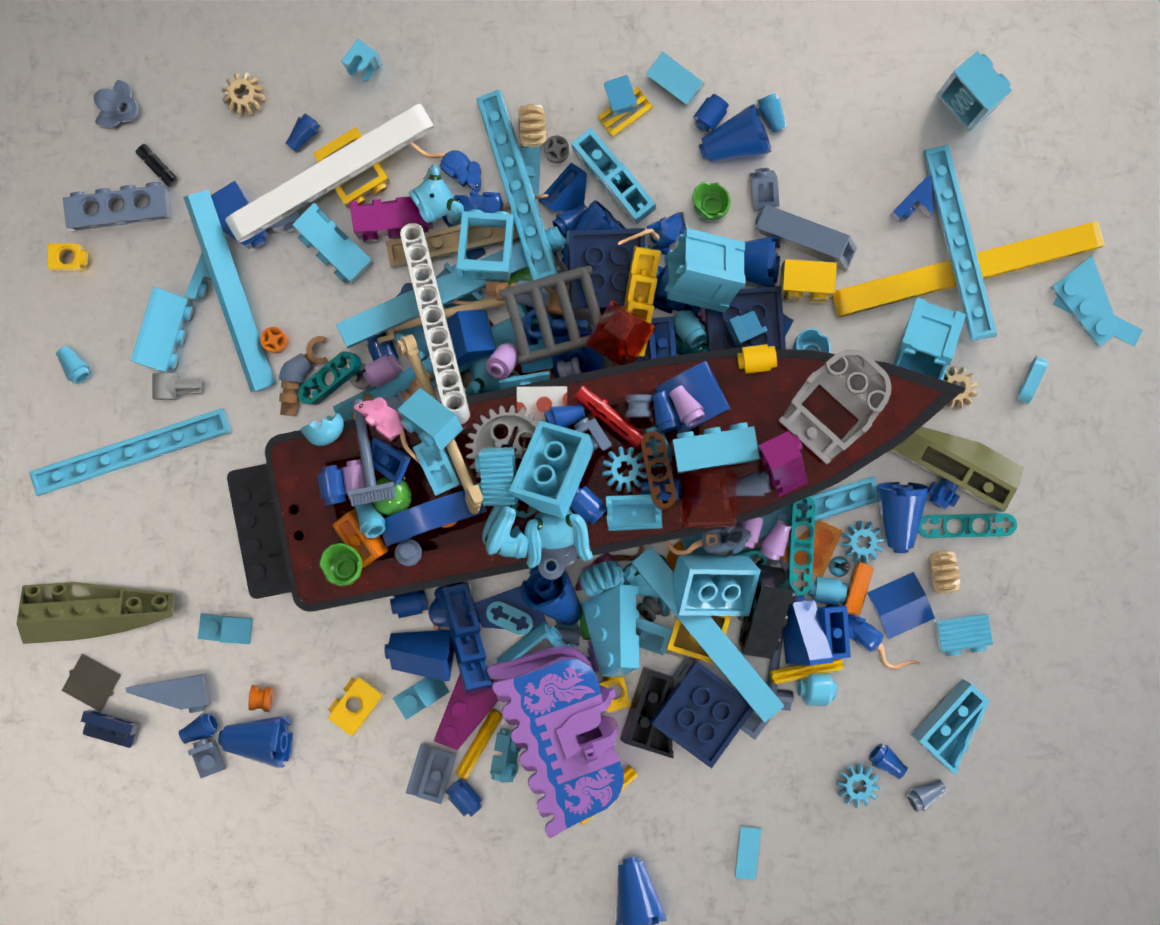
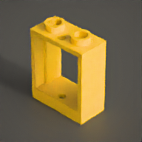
[313,127,390,209]

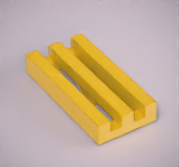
[597,87,653,138]

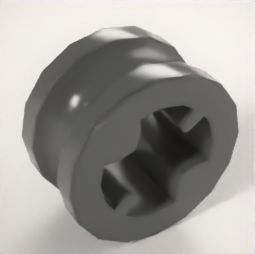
[637,596,662,622]

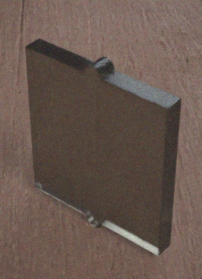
[61,653,121,712]

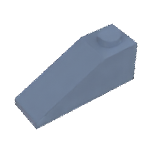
[126,674,211,713]

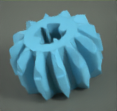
[602,447,647,492]
[840,520,885,564]
[580,560,625,597]
[836,763,880,808]

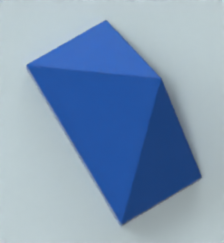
[538,163,587,212]

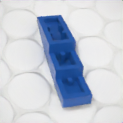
[442,583,492,693]

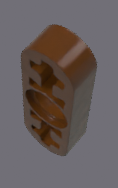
[641,432,677,510]

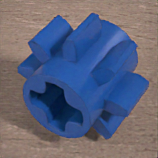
[928,478,960,510]

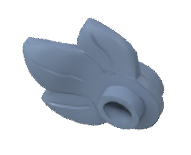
[94,80,139,128]
[526,545,578,580]

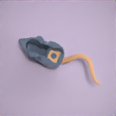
[664,525,752,555]

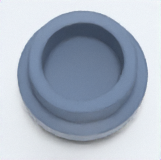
[395,539,422,566]

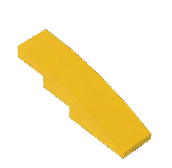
[618,246,661,357]

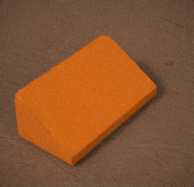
[332,509,388,569]
[842,562,874,615]

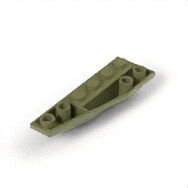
[890,427,1025,512]
[16,582,174,644]

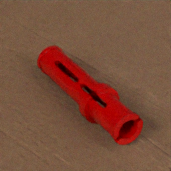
[574,384,645,449]

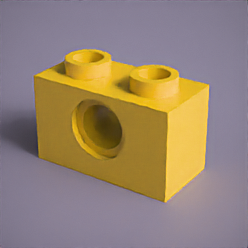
[327,676,385,737]

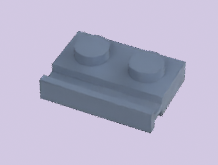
[406,743,457,804]

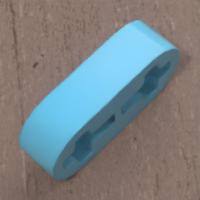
[1016,355,1049,404]
[486,601,533,635]

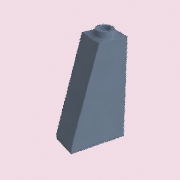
[755,205,857,271]

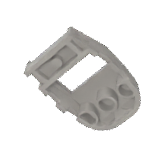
[779,350,891,464]

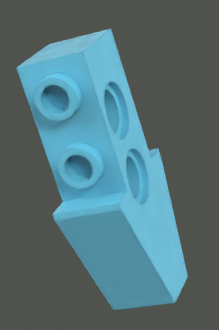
[571,128,656,225]

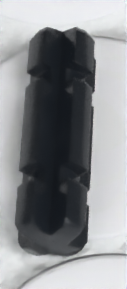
[135,144,178,187]

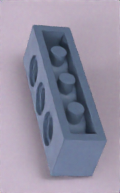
[63,182,172,232]

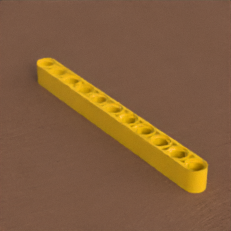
[832,221,1105,317]

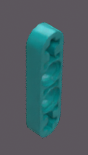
[787,496,816,595]
[918,513,1017,538]

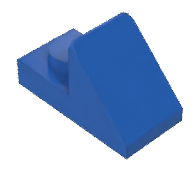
[889,175,933,222]
[370,437,411,484]

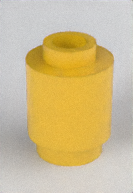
[737,344,777,374]

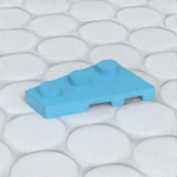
[1051,256,1120,347]

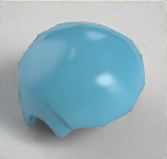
[793,328,832,353]
[300,413,344,446]

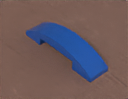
[382,490,487,547]

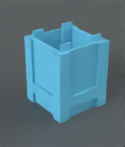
[664,228,745,313]
[893,297,966,380]

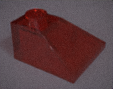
[585,300,656,365]
[683,468,737,528]

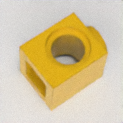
[47,243,88,272]
[599,676,631,713]

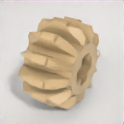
[221,72,265,116]
[518,104,546,148]
[943,366,978,410]
[929,550,960,594]

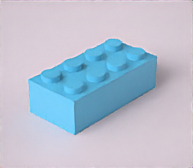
[937,51,1012,131]

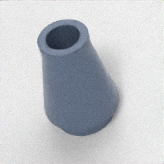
[730,470,771,497]
[907,779,947,812]

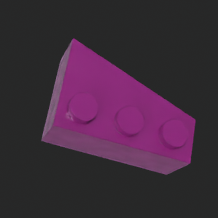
[349,196,434,243]
[758,431,808,497]
[434,674,499,751]

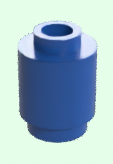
[693,94,729,133]
[366,333,399,361]
[317,465,348,506]
[570,486,607,525]
[390,590,429,618]
[445,778,483,817]

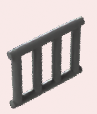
[499,265,611,365]

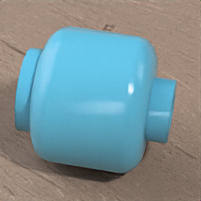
[797,673,837,706]

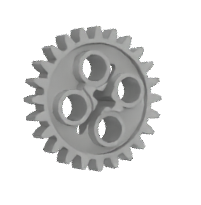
[466,405,543,478]

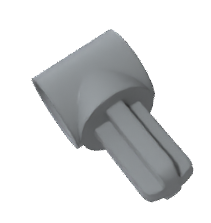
[152,373,202,400]

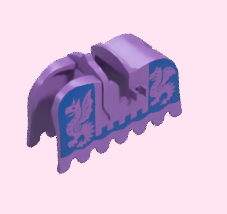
[487,645,624,838]

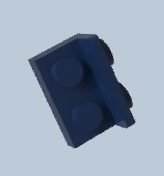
[80,709,139,748]

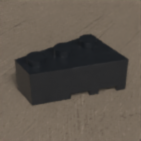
[738,563,795,659]
[620,666,674,759]

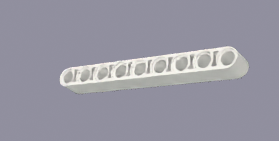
[225,104,434,243]
[400,223,470,425]

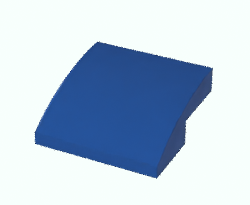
[622,316,676,365]
[655,361,730,433]

